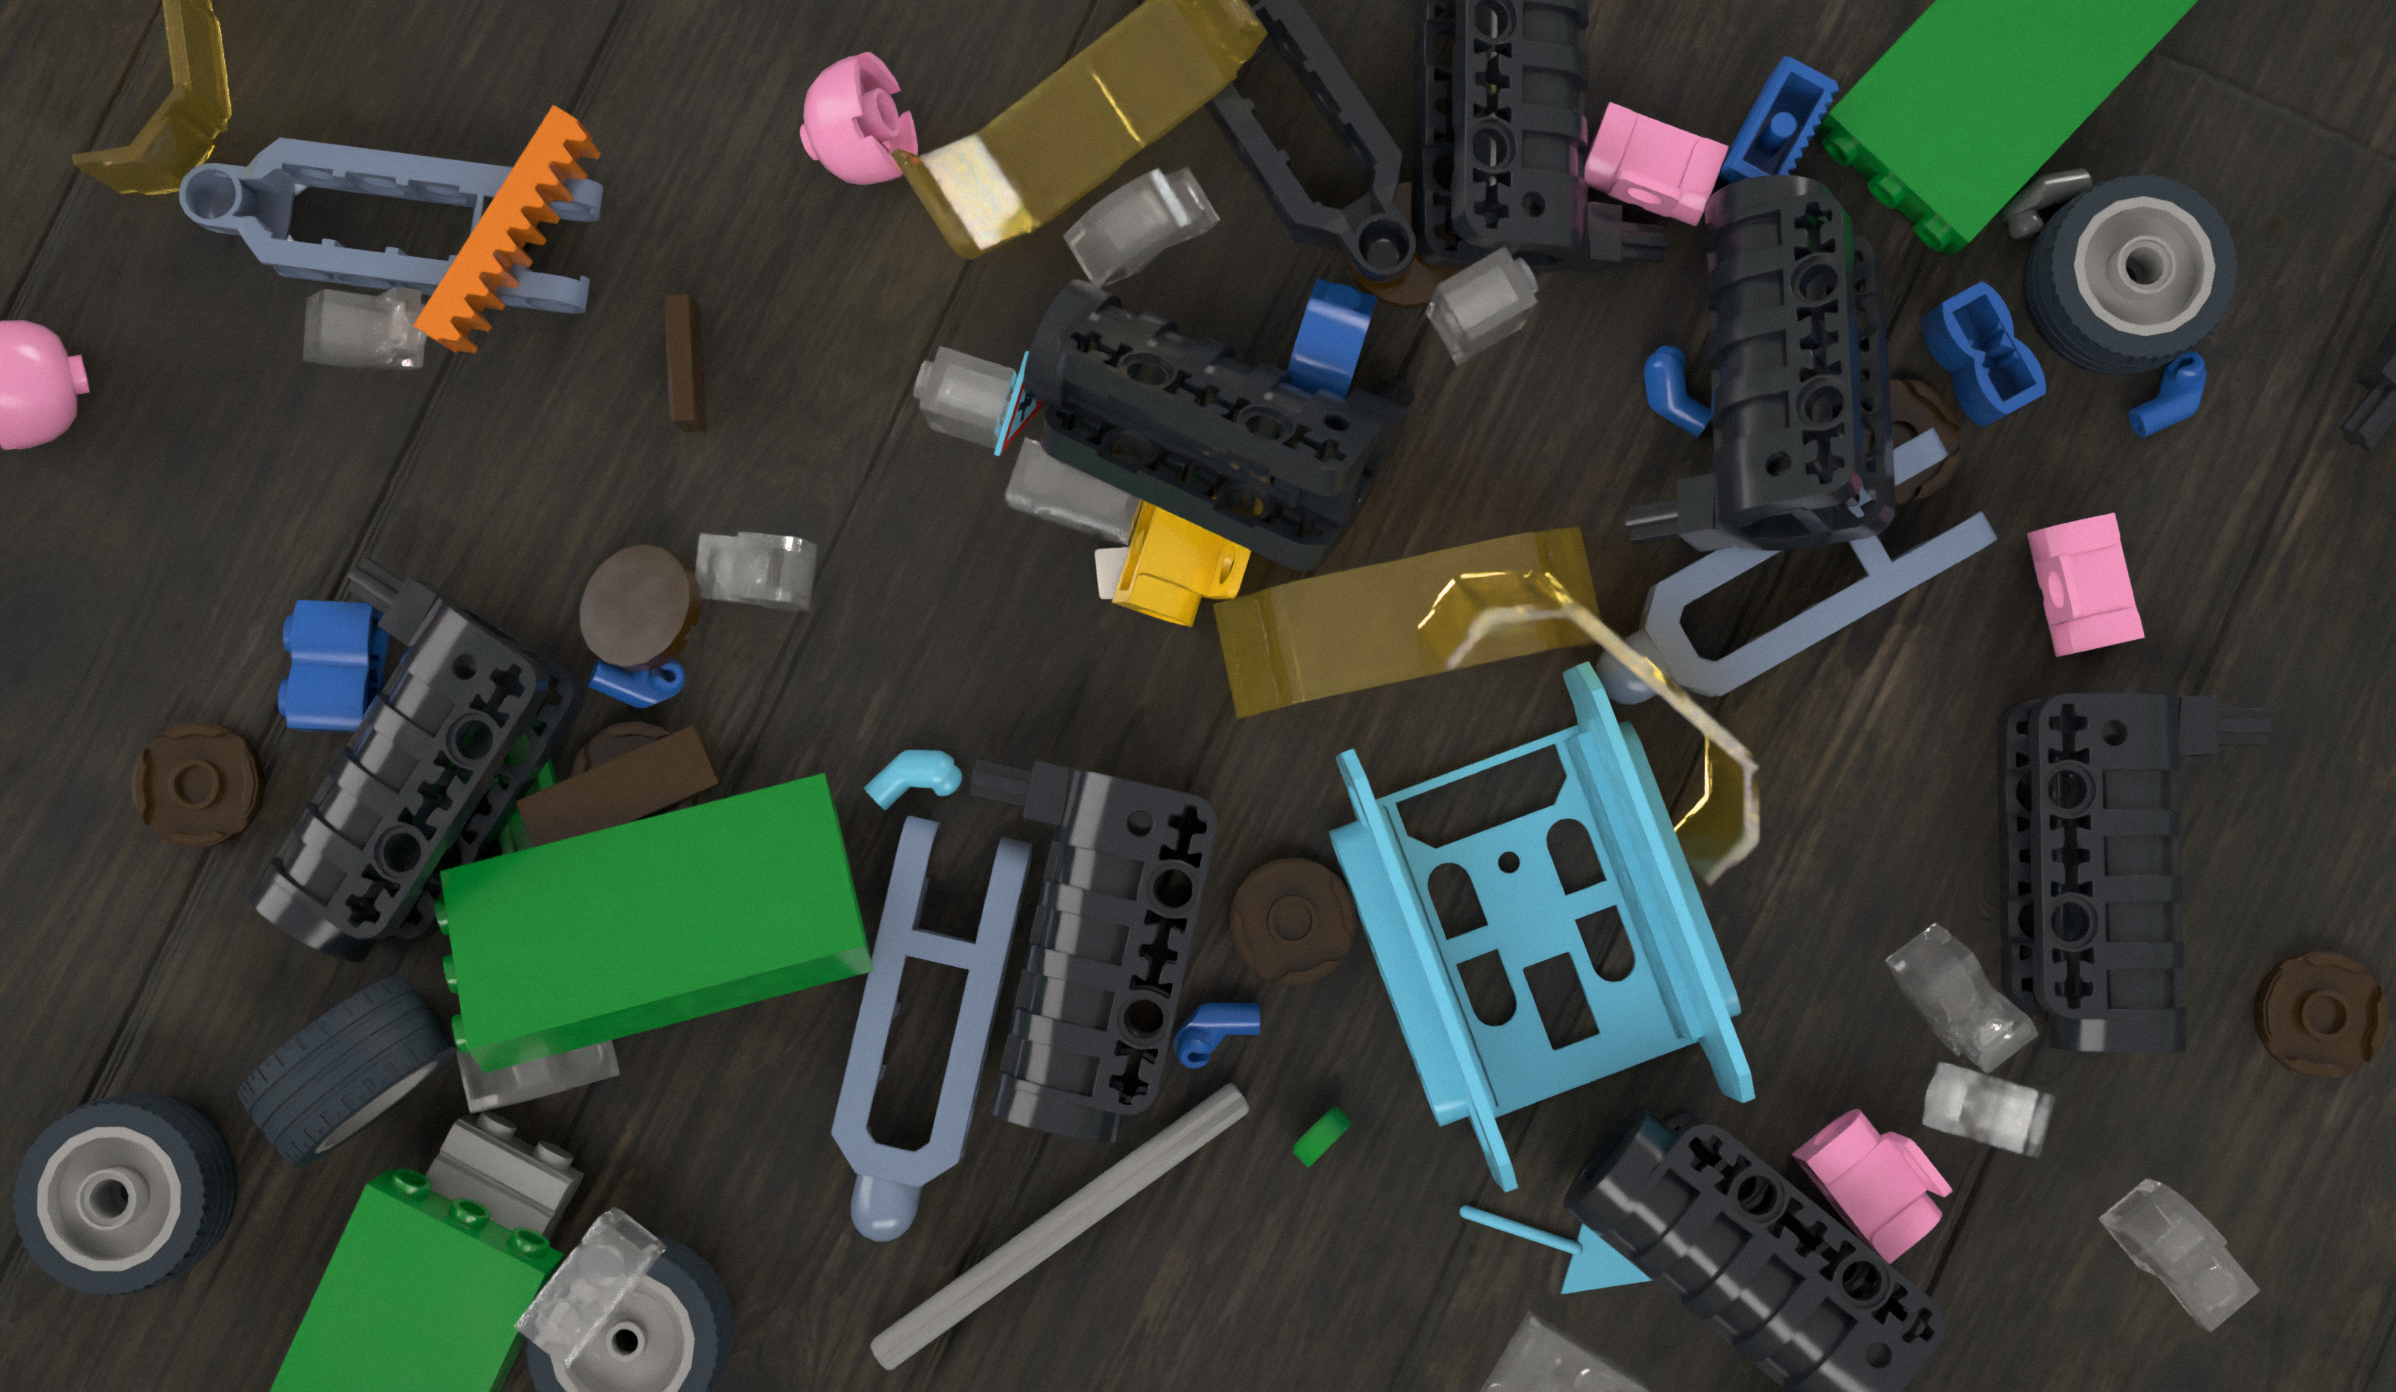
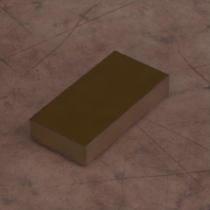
[664,294,707,432]

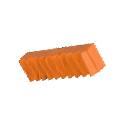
[413,105,601,354]

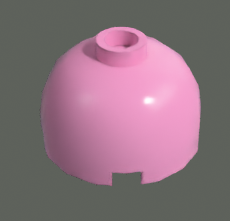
[800,52,918,185]
[0,320,90,450]

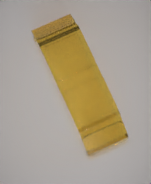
[72,0,232,195]
[891,0,1268,260]
[1213,527,1605,721]
[1418,568,1759,886]

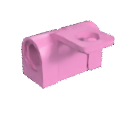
[1584,102,1729,226]
[2027,513,2145,657]
[1791,1109,1953,1264]

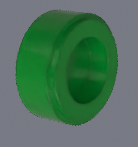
[1292,1107,1353,1168]

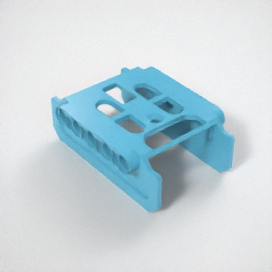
[1329,661,1755,1192]

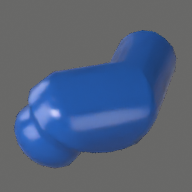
[1643,345,1711,438]
[2128,350,2207,438]
[586,658,685,708]
[1173,1003,1260,1069]

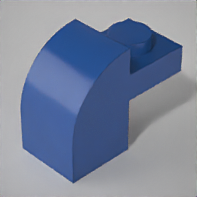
[1287,278,1377,398]

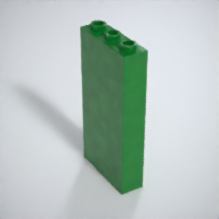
[1814,0,2198,258]
[434,773,874,1073]
[270,1168,565,1392]

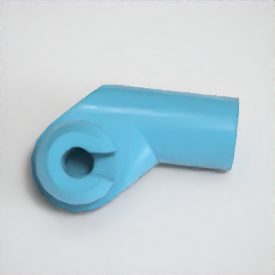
[864,750,962,810]

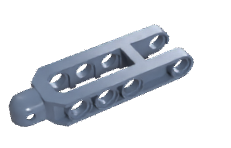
[179,137,604,314]
[1595,428,1998,705]
[831,816,1034,1242]

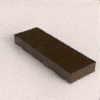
[515,724,722,847]

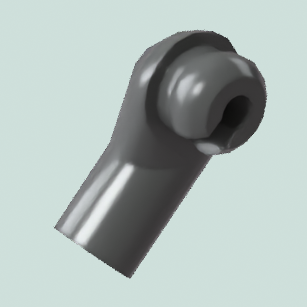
[2002,168,2092,240]

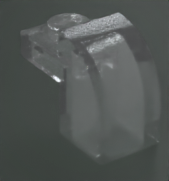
[1063,167,1220,288]
[303,287,427,370]
[695,531,818,611]
[1885,922,2039,1074]
[456,1040,620,1114]
[1922,1061,2056,1158]
[2099,1178,2261,1332]

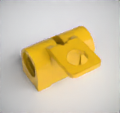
[1112,497,1251,627]

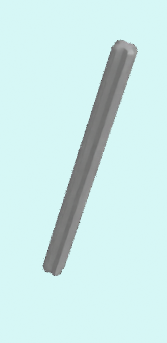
[870,1083,1250,1370]

